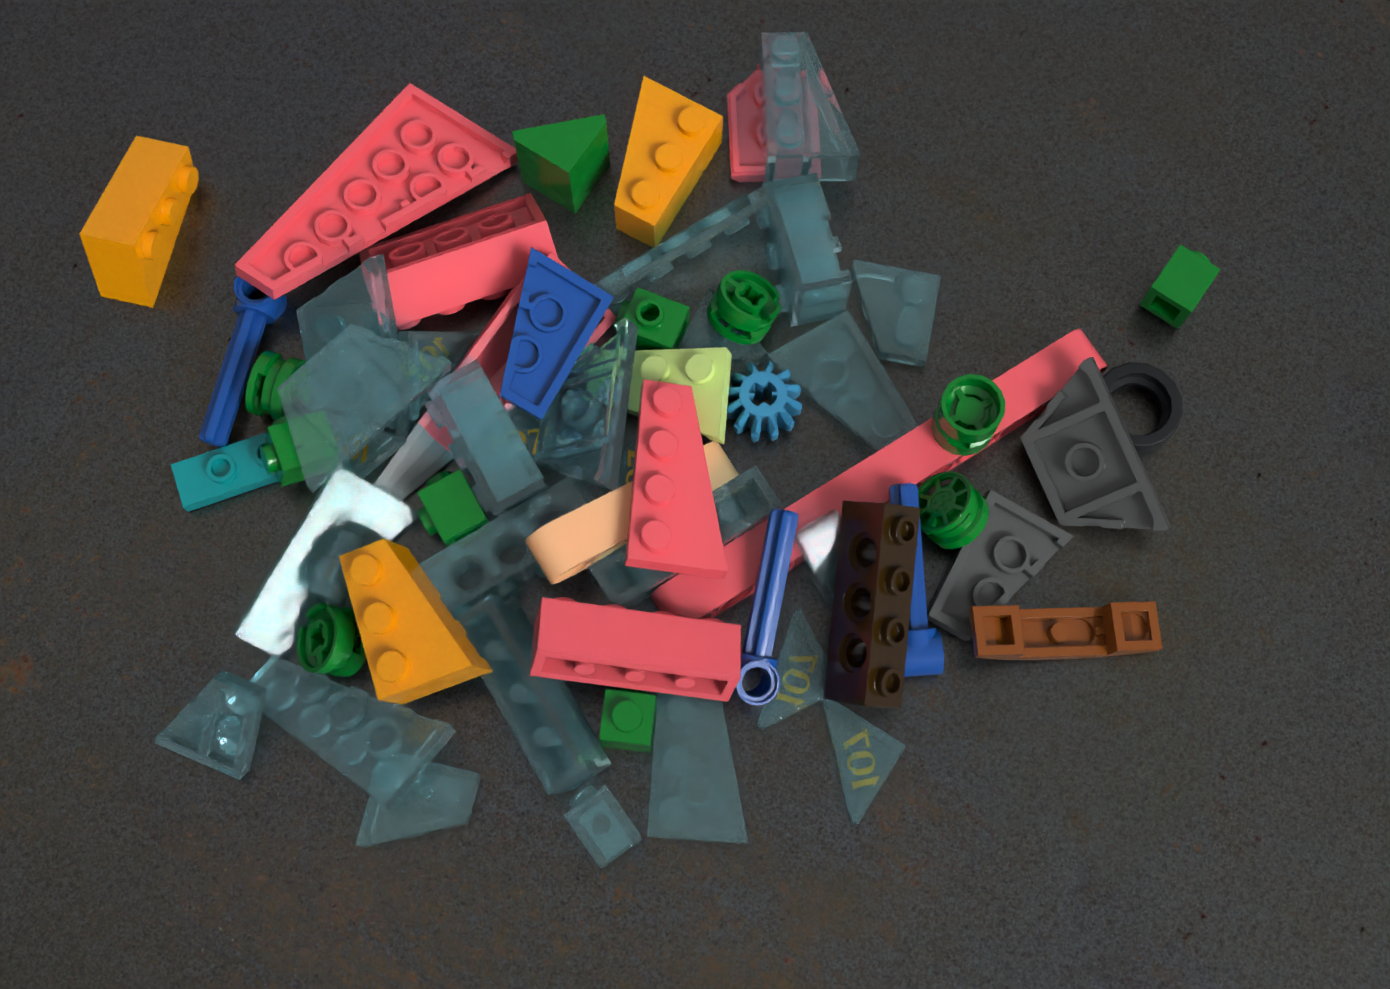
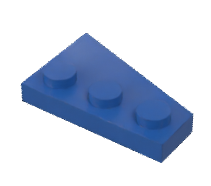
[499,247,614,421]

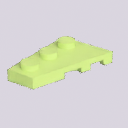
[588,347,732,444]

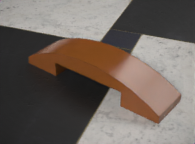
[969,601,1163,660]

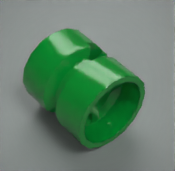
[931,374,1006,456]

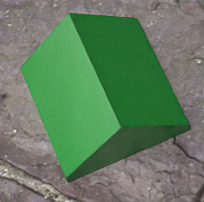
[512,114,611,214]

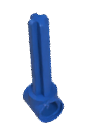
[199,276,287,447]
[889,483,944,677]
[733,508,799,705]

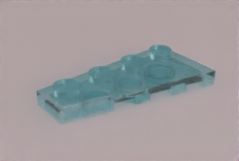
[239,655,456,811]

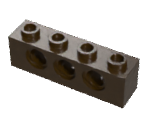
[823,501,920,708]

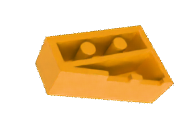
[614,76,723,249]
[79,136,199,308]
[339,539,493,705]

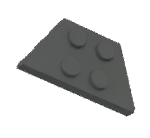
[1020,357,1171,531]

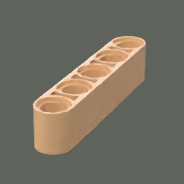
[525,441,743,585]

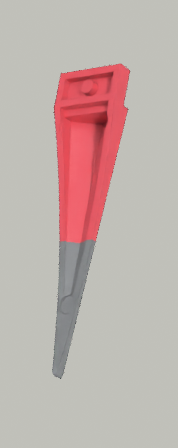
[320,252,616,563]

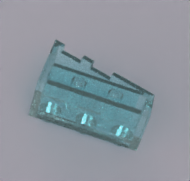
[759,32,861,183]
[755,173,853,327]
[424,359,551,517]

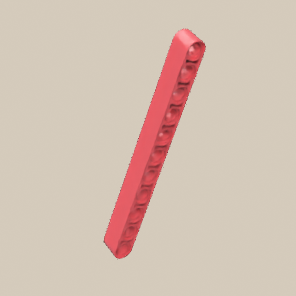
[650,329,1108,619]

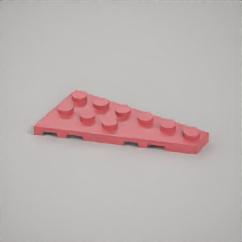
[234,83,518,300]

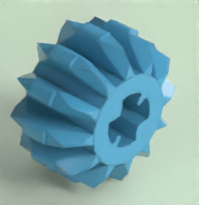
[727,361,802,442]

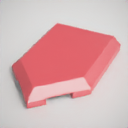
[727,54,821,182]

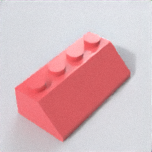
[359,193,558,331]

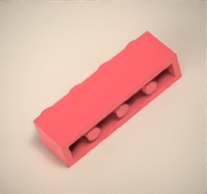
[530,597,741,702]

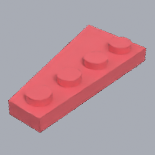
[625,379,728,579]

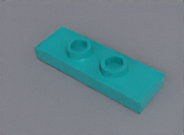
[171,432,278,512]

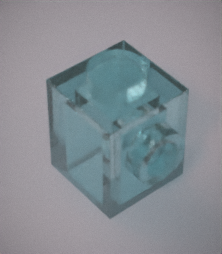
[564,785,643,869]

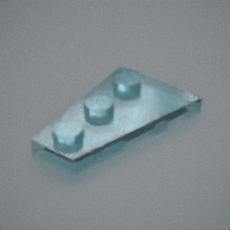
[767,310,919,452]

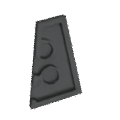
[927,490,1074,641]

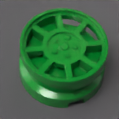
[707,270,782,345]
[245,350,309,421]
[918,471,989,549]
[296,603,366,677]

